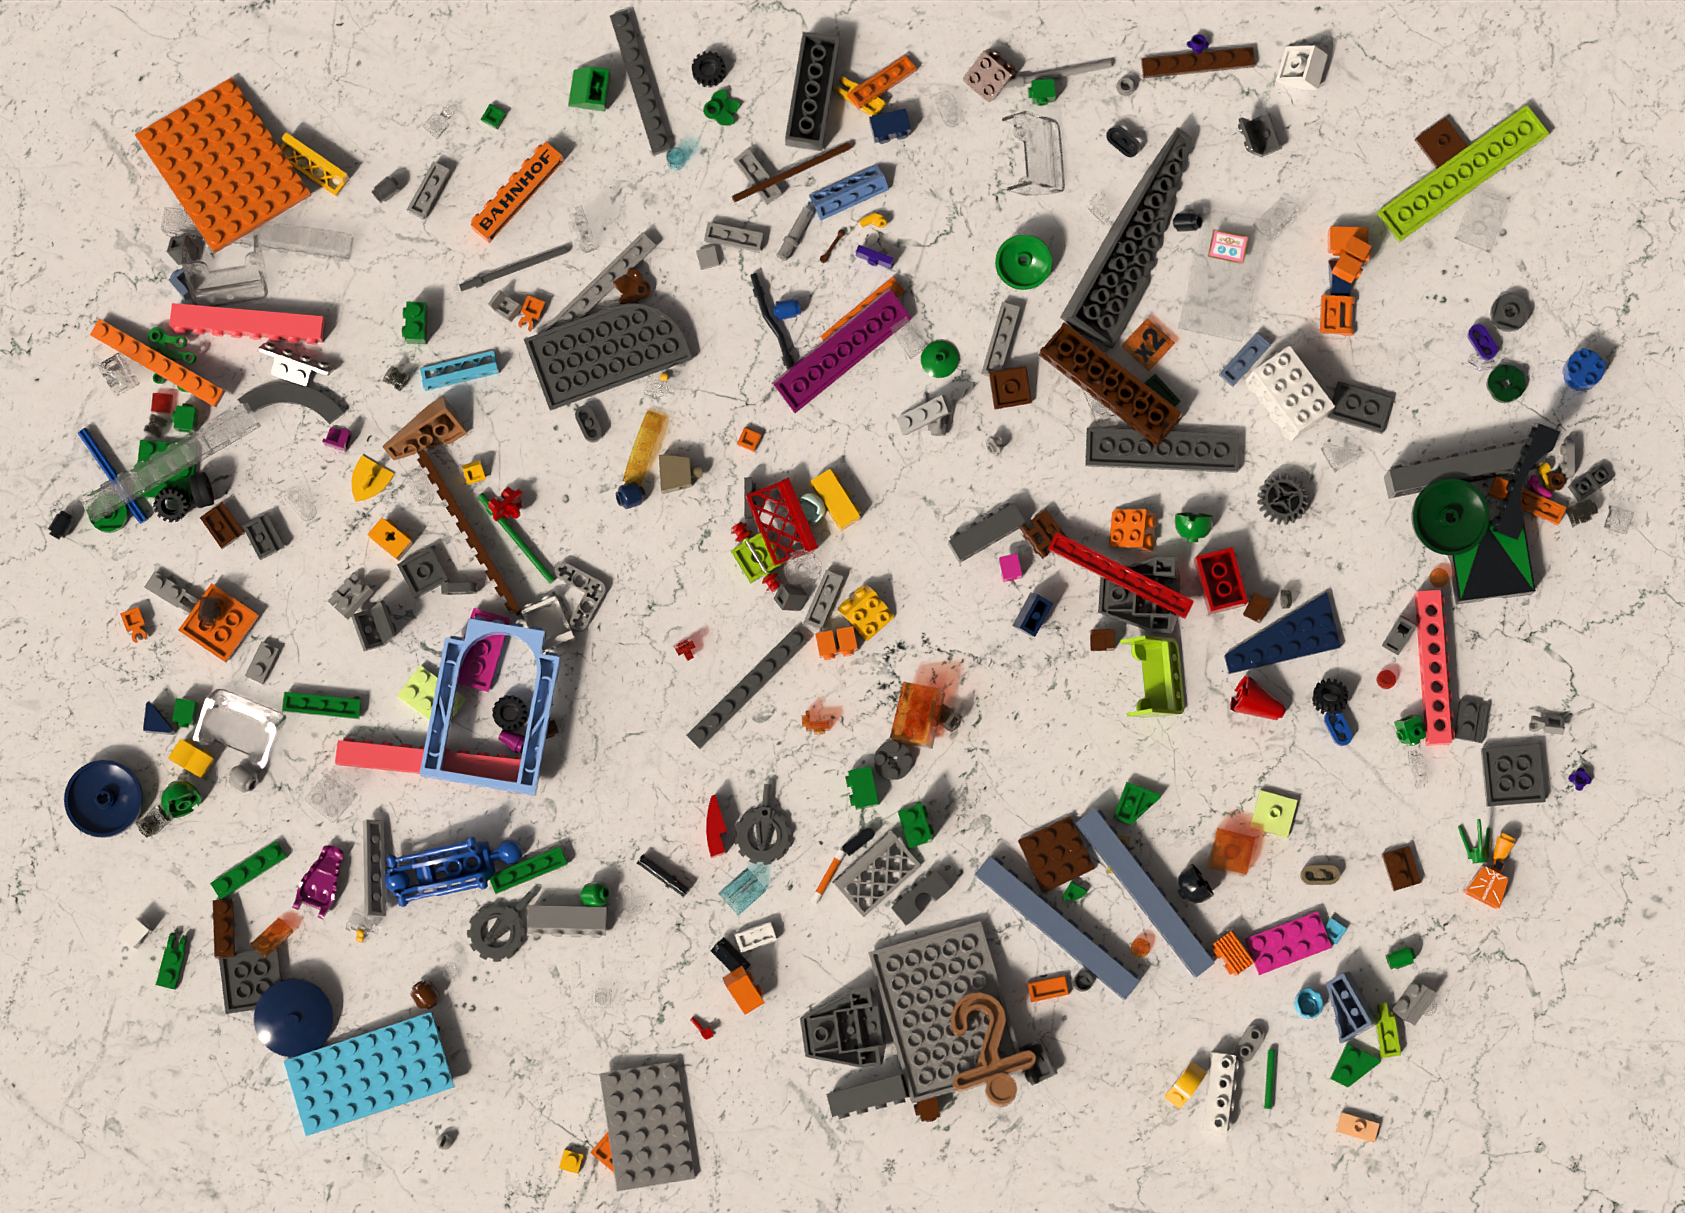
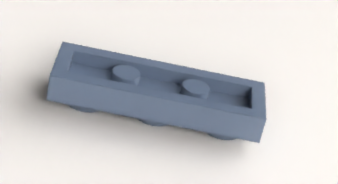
[1219,333,1271,387]

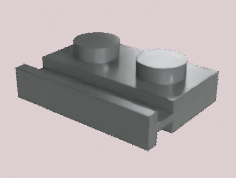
[243,513,285,560]
[1454,700,1489,743]

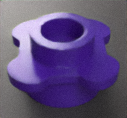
[1187,34,1209,54]
[1568,768,1592,791]

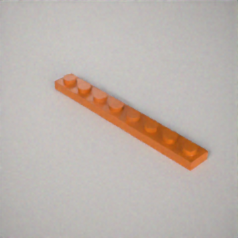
[90,319,225,407]

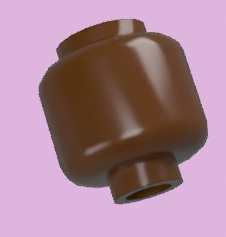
[410,979,440,1010]

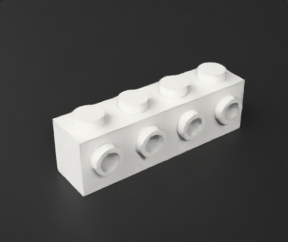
[1201,1052,1239,1134]

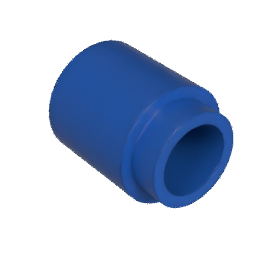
[773,298,801,320]

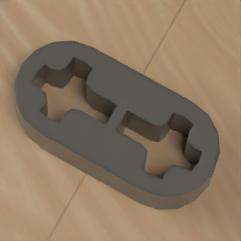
[441,582,478,595]

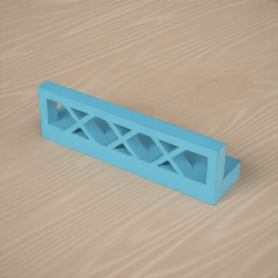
[420,351,499,391]

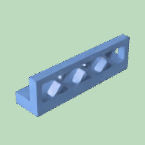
[809,164,889,221]

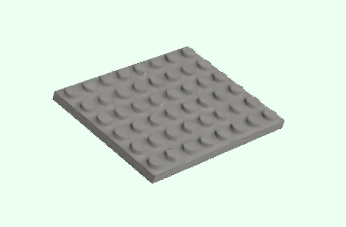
[868,921,1025,1104]

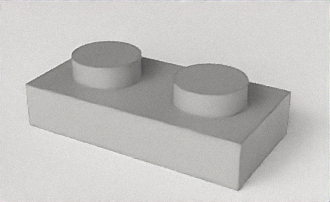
[245,641,280,684]

